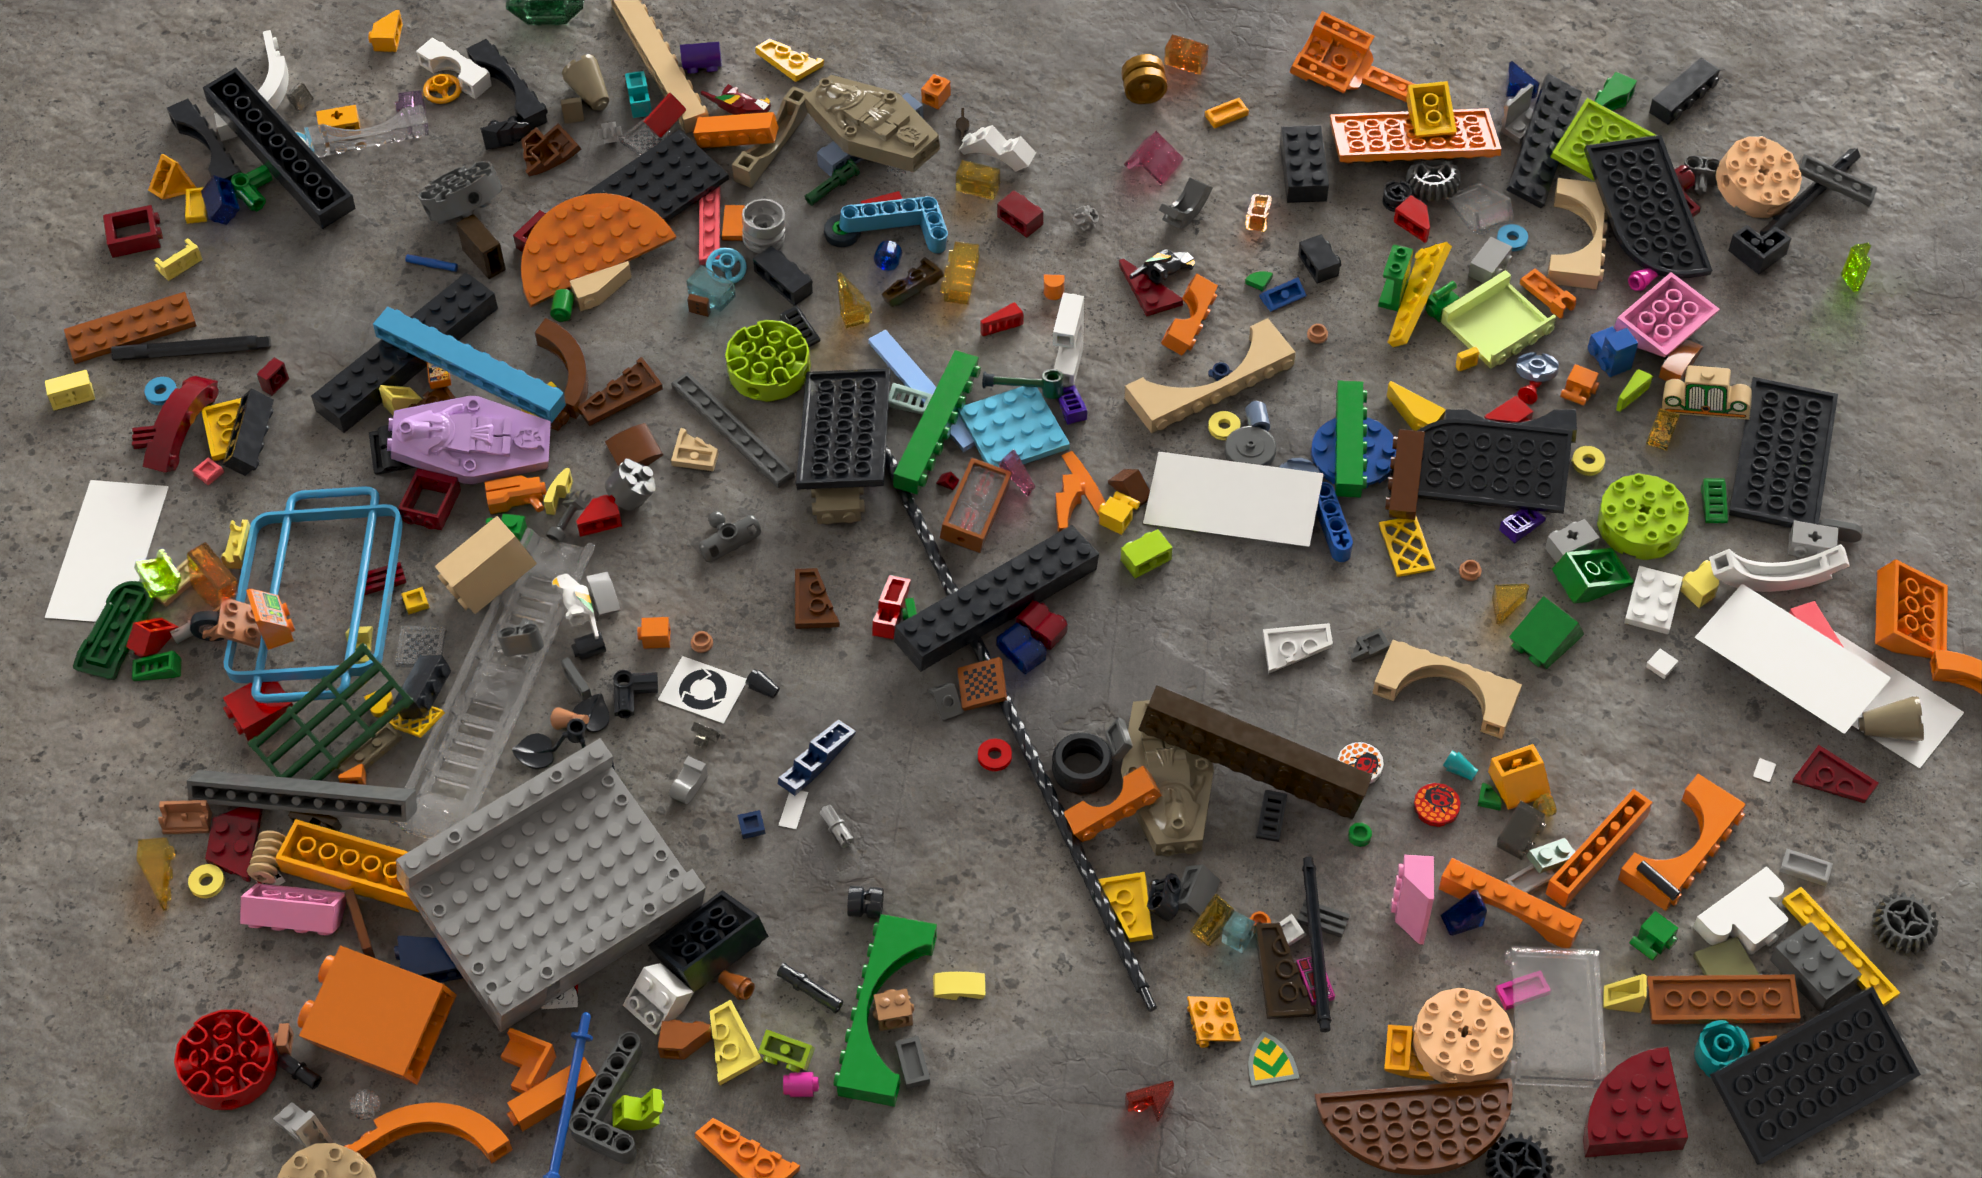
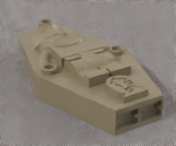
[805,75,940,172]
[1121,700,1214,856]

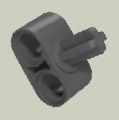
[1684,155,1720,195]
[497,618,544,656]

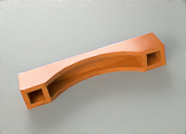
[1439,858,1583,951]

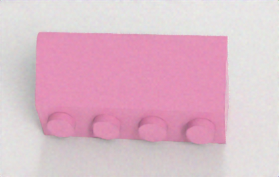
[1391,855,1434,945]
[240,883,347,936]

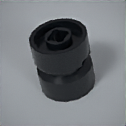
[847,886,884,918]

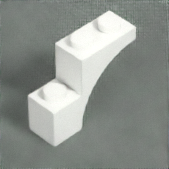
[959,125,1036,172]

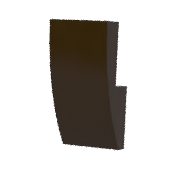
[288,811,342,832]

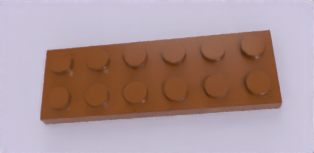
[64,292,197,364]
[1647,974,1801,1024]

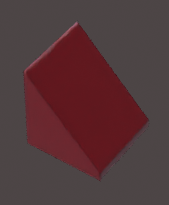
[936,471,960,490]

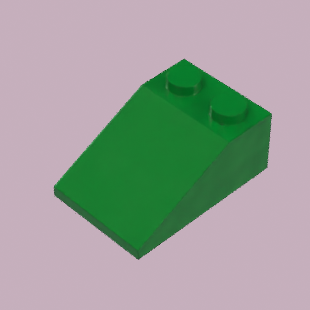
[1552,548,1634,604]

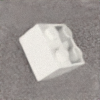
[623,963,694,1035]

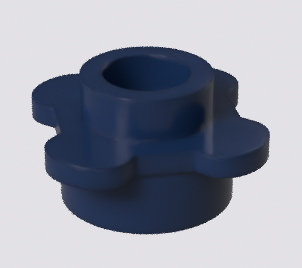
[1208,362,1233,381]

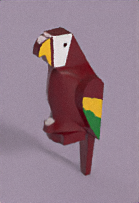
[700,84,771,115]

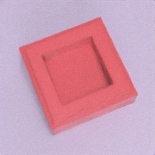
[192,457,224,486]

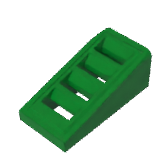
[1701,478,1728,523]
[132,650,182,681]

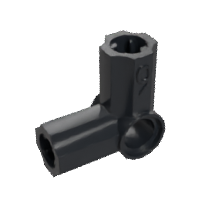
[613,670,658,718]

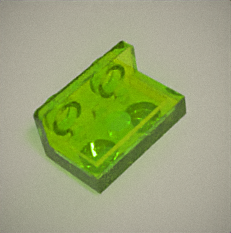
[134,549,181,598]

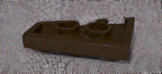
[881,257,944,307]

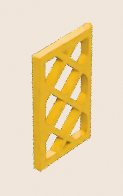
[1379,516,1435,577]

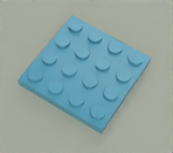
[958,386,1070,470]

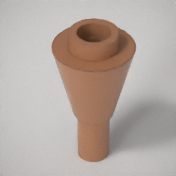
[550,707,589,730]

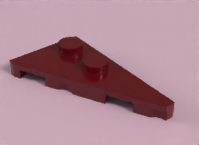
[1119,258,1183,317]

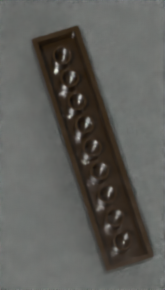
[1138,685,1373,820]

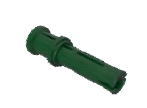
[804,160,860,206]

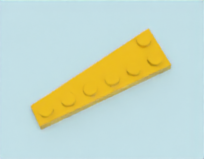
[1387,242,1452,347]

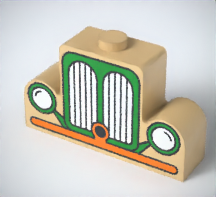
[1662,366,1752,420]

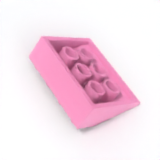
[1614,272,1720,357]

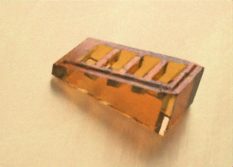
[1246,194,1273,231]

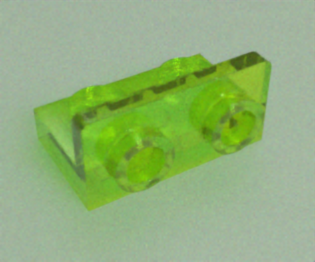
[1841,242,1872,292]

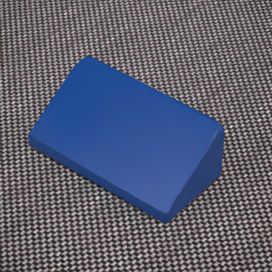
[1259,277,1307,312]

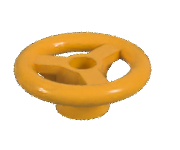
[423,74,462,104]

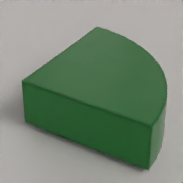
[1245,271,1273,291]
[1477,783,1502,811]

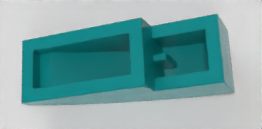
[625,71,652,118]

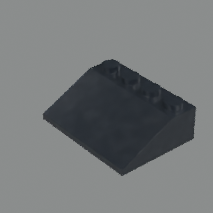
[648,890,769,992]

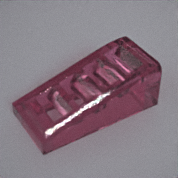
[999,449,1036,496]

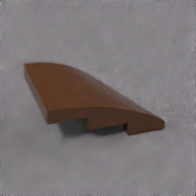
[521,123,582,177]

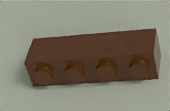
[1385,429,1425,520]

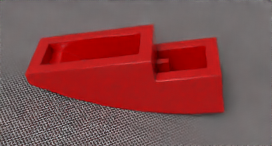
[872,575,911,639]

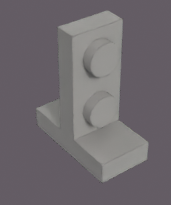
[273,1102,334,1148]

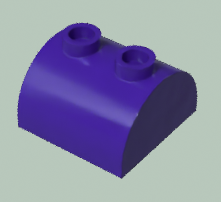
[680,42,722,74]

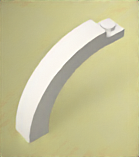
[1709,544,1850,592]

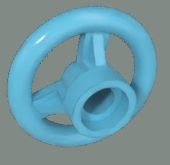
[706,248,747,285]

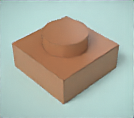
[274,1023,294,1056]

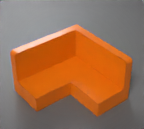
[501,1028,556,1093]

